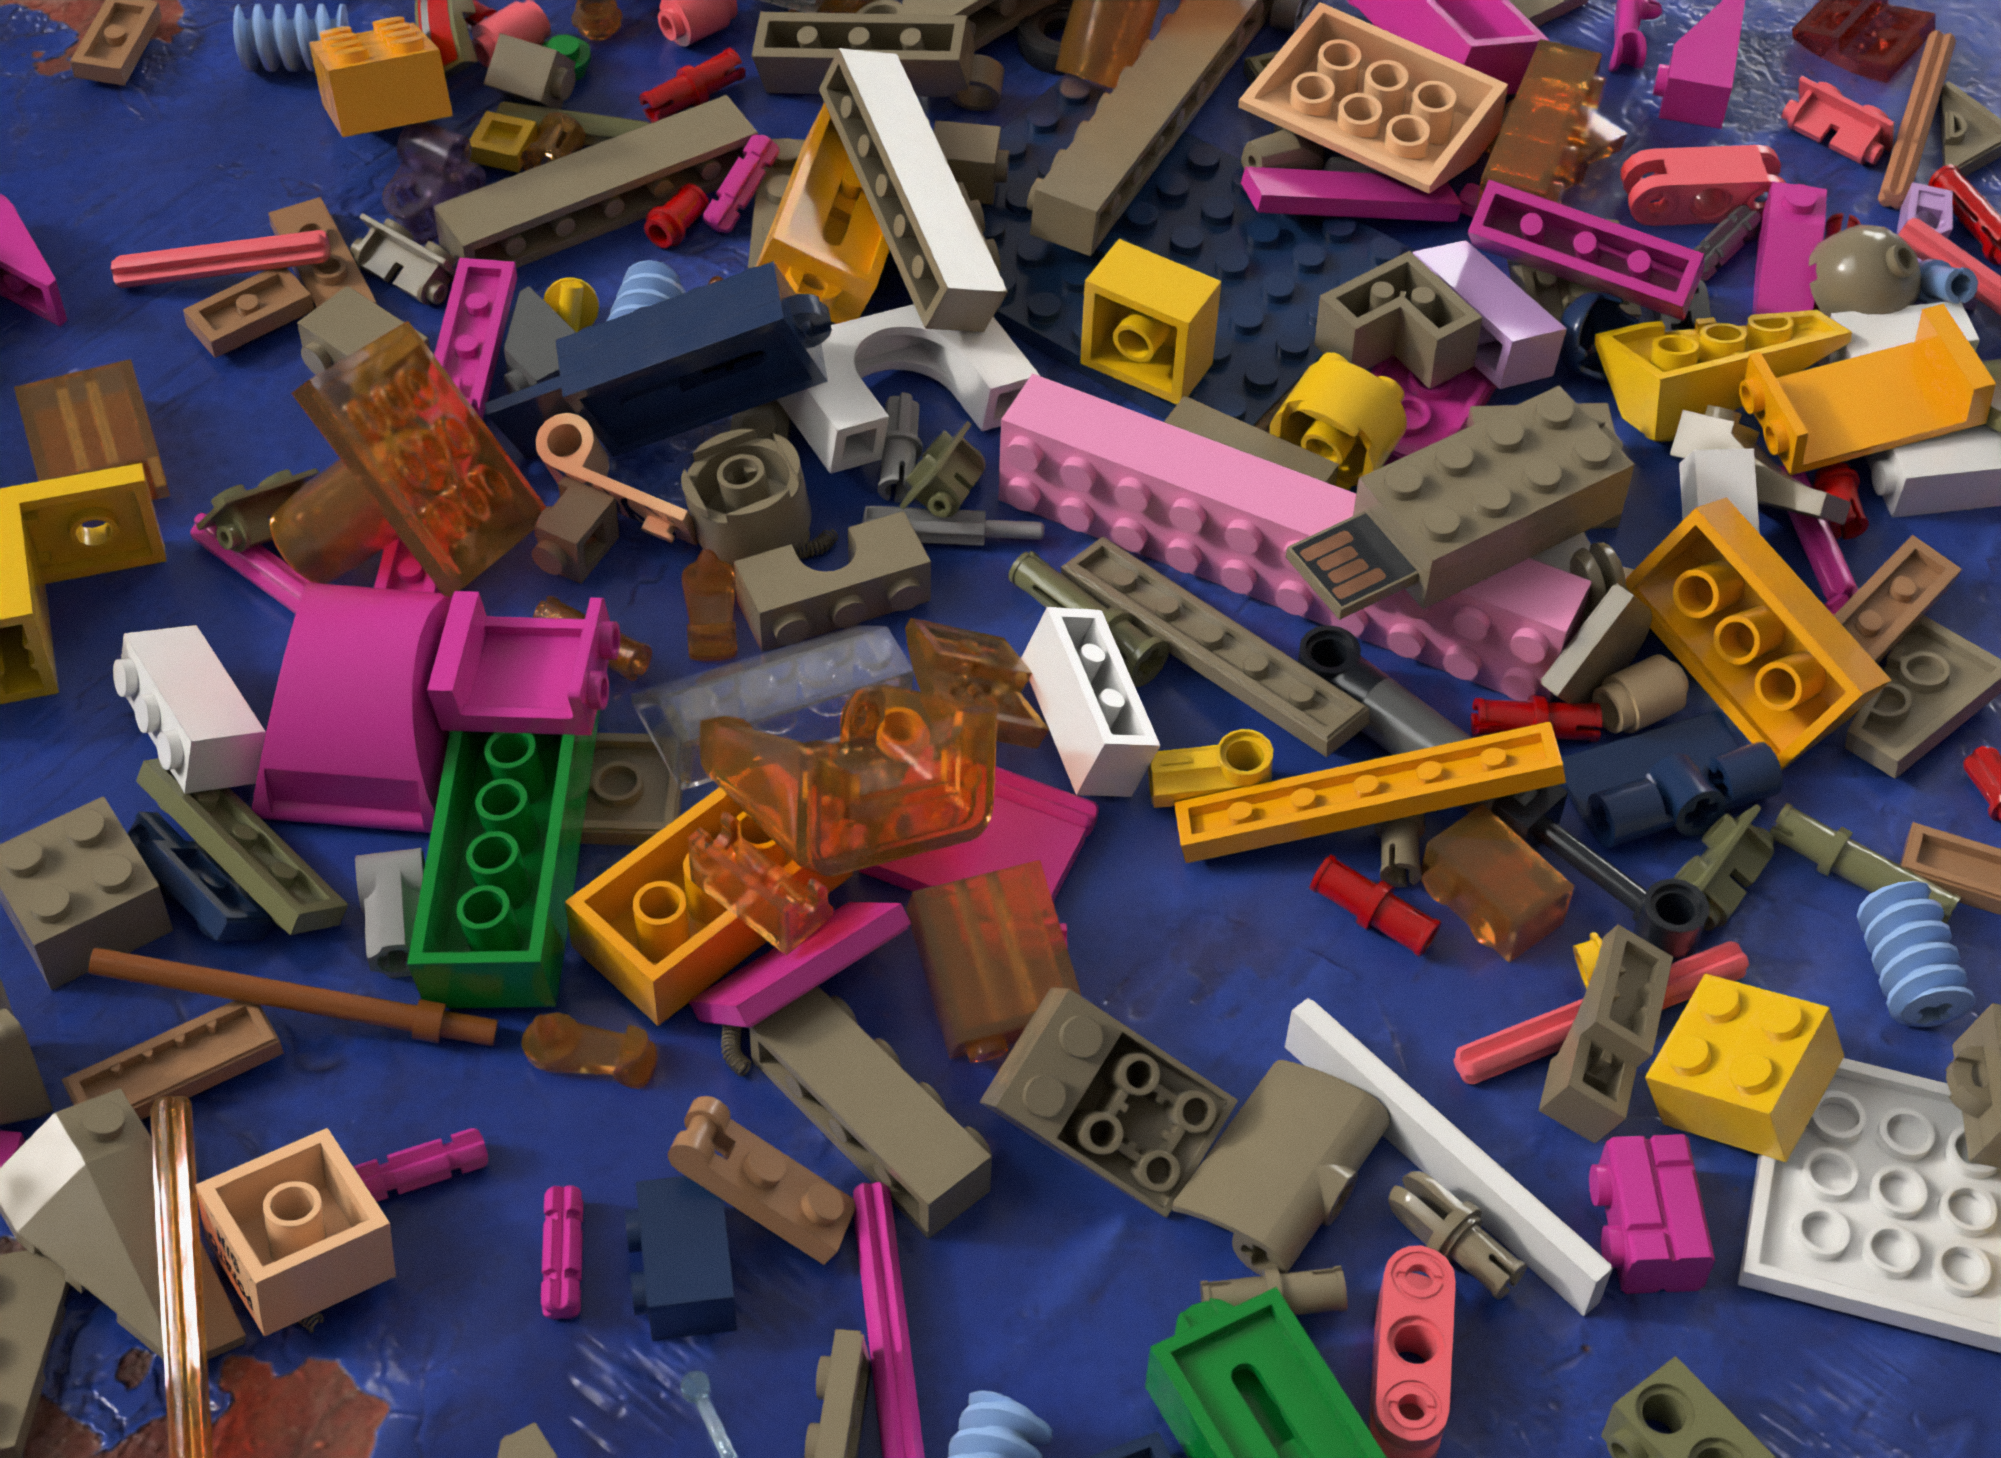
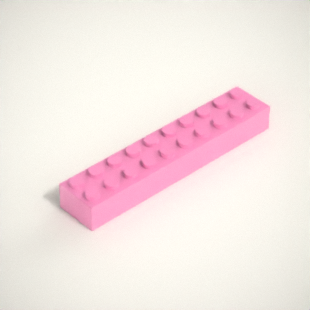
[998,374,1592,702]

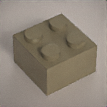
[0,796,173,990]

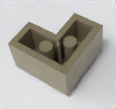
[1314,251,1482,389]

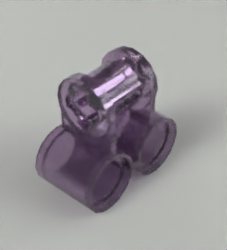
[382,121,486,245]

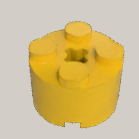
[1270,352,1407,491]

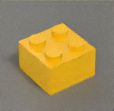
[1080,239,1222,405]
[1645,973,1844,1162]

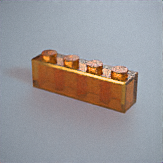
[1476,39,1607,210]

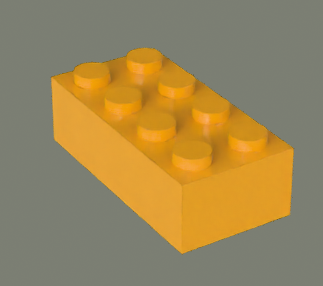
[309,17,453,137]
[565,754,853,1026]

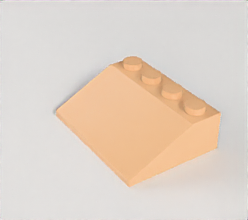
[1238,2,1508,194]

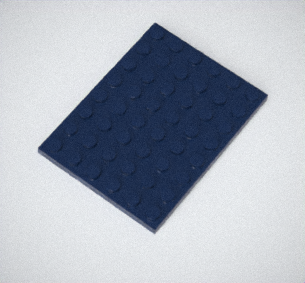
[884,72,1417,430]

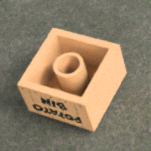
[196,1128,396,1337]

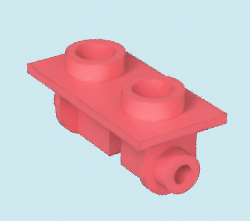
[1781,76,1894,165]

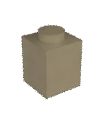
[483,33,576,109]
[933,120,1010,205]

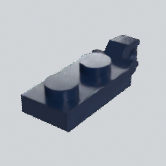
[128,812,274,943]

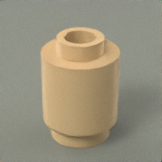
[1592,654,1689,733]

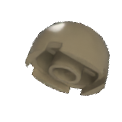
[1809,224,1921,318]

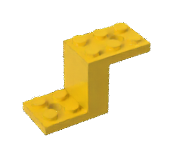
[0,463,167,704]

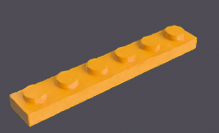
[1174,721,1566,863]

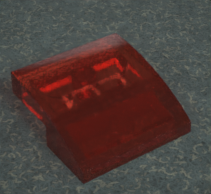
[1792,0,1936,83]

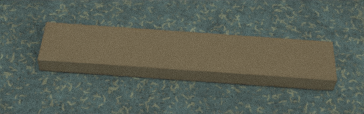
[1061,537,1370,757]

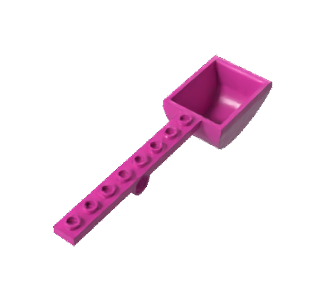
[252,258,517,833]

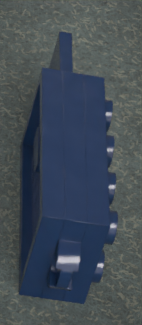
[485,261,832,459]

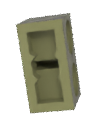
[1601,1356,1776,1458]

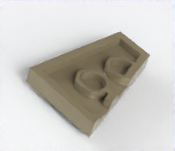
[1845,615,2001,779]
[0,1250,70,1458]

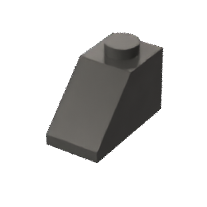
[503,286,576,394]

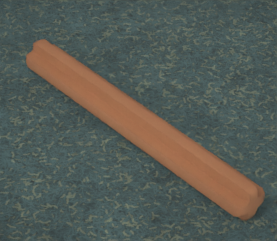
[1878,30,1956,210]

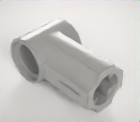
[355,848,425,978]

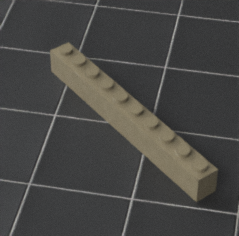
[1027,0,1274,256]

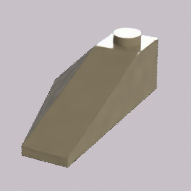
[0,1088,246,1372]

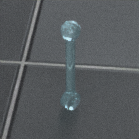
[681,1371,738,1458]

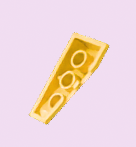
[1595,310,1852,442]

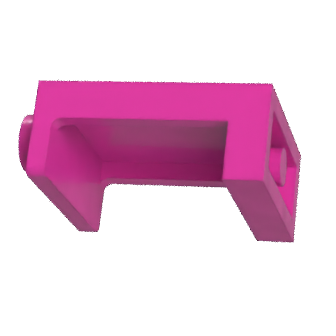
[427,591,620,735]

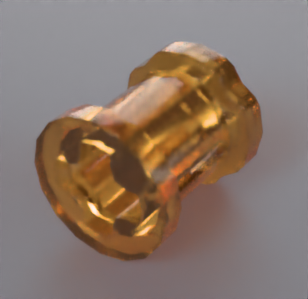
[521,112,586,171]

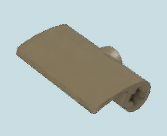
[1172,1060,1390,1276]

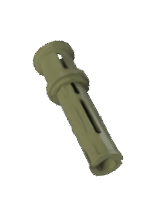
[1008,551,1169,687]

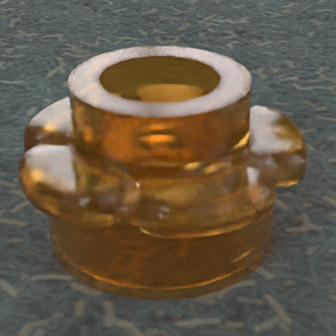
[571,0,623,41]

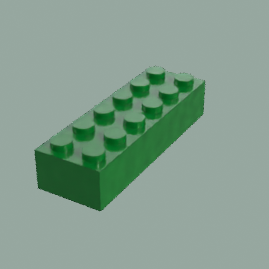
[407,710,600,1008]

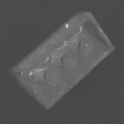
[631,625,914,791]

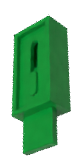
[1145,1287,1387,1458]

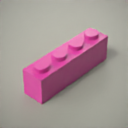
[1468,179,1705,321]

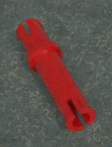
[1928,164,2001,265]

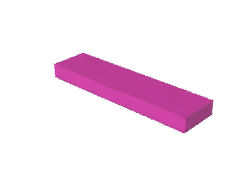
[1241,166,1463,222]

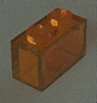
[1420,804,1574,963]

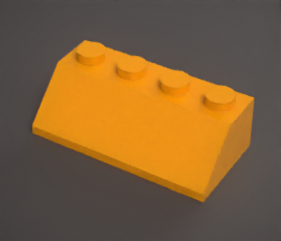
[1625,497,1891,771]

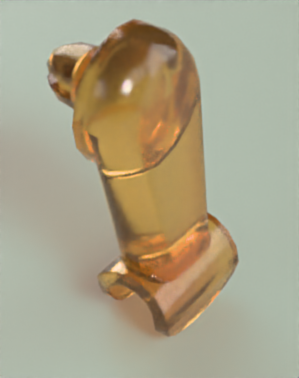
[681,548,738,661]
[521,1013,658,1089]

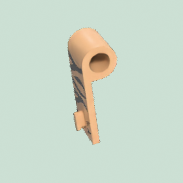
[535,413,698,546]

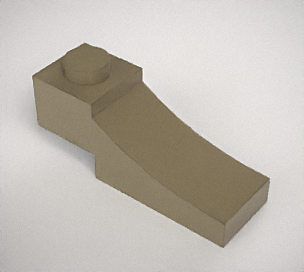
[1670,405,1851,525]
[1538,924,1673,1143]

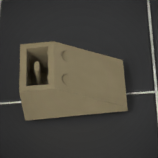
[979,987,1238,1218]

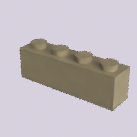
[749,986,992,1239]

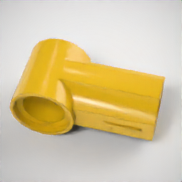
[1147,729,1274,808]

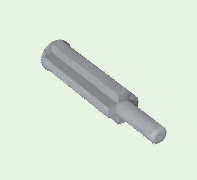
[862,506,1044,546]

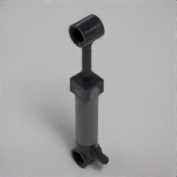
[1298,625,1709,963]

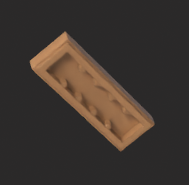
[268,197,377,310]
[61,1000,284,1120]

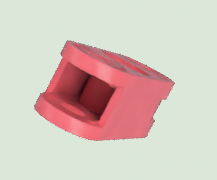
[1620,145,1786,226]
[1368,1245,1456,1458]

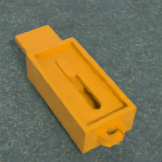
[756,102,890,324]

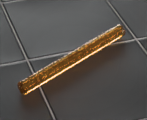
[150,1096,213,1458]

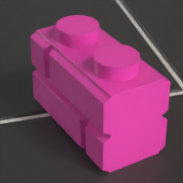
[1589,1134,1715,1294]

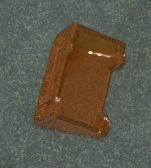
[700,684,997,876]

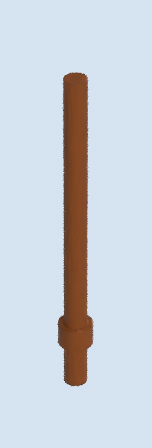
[89,947,498,1046]

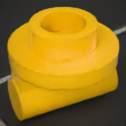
[543,277,599,332]

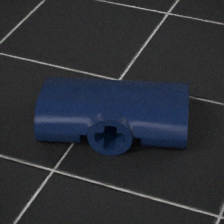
[1561,710,1783,848]

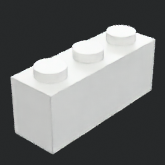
[1021,607,1161,797]
[113,625,266,794]

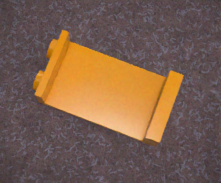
[1739,304,1996,475]

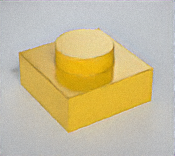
[466,111,538,173]

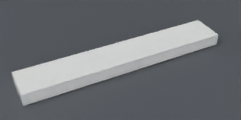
[1285,998,1613,1316]

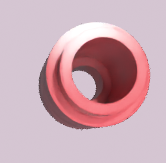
[472,0,551,67]
[658,0,738,47]

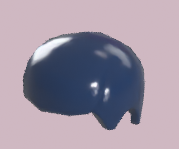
[1560,292,1640,381]

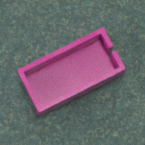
[1347,0,1549,95]

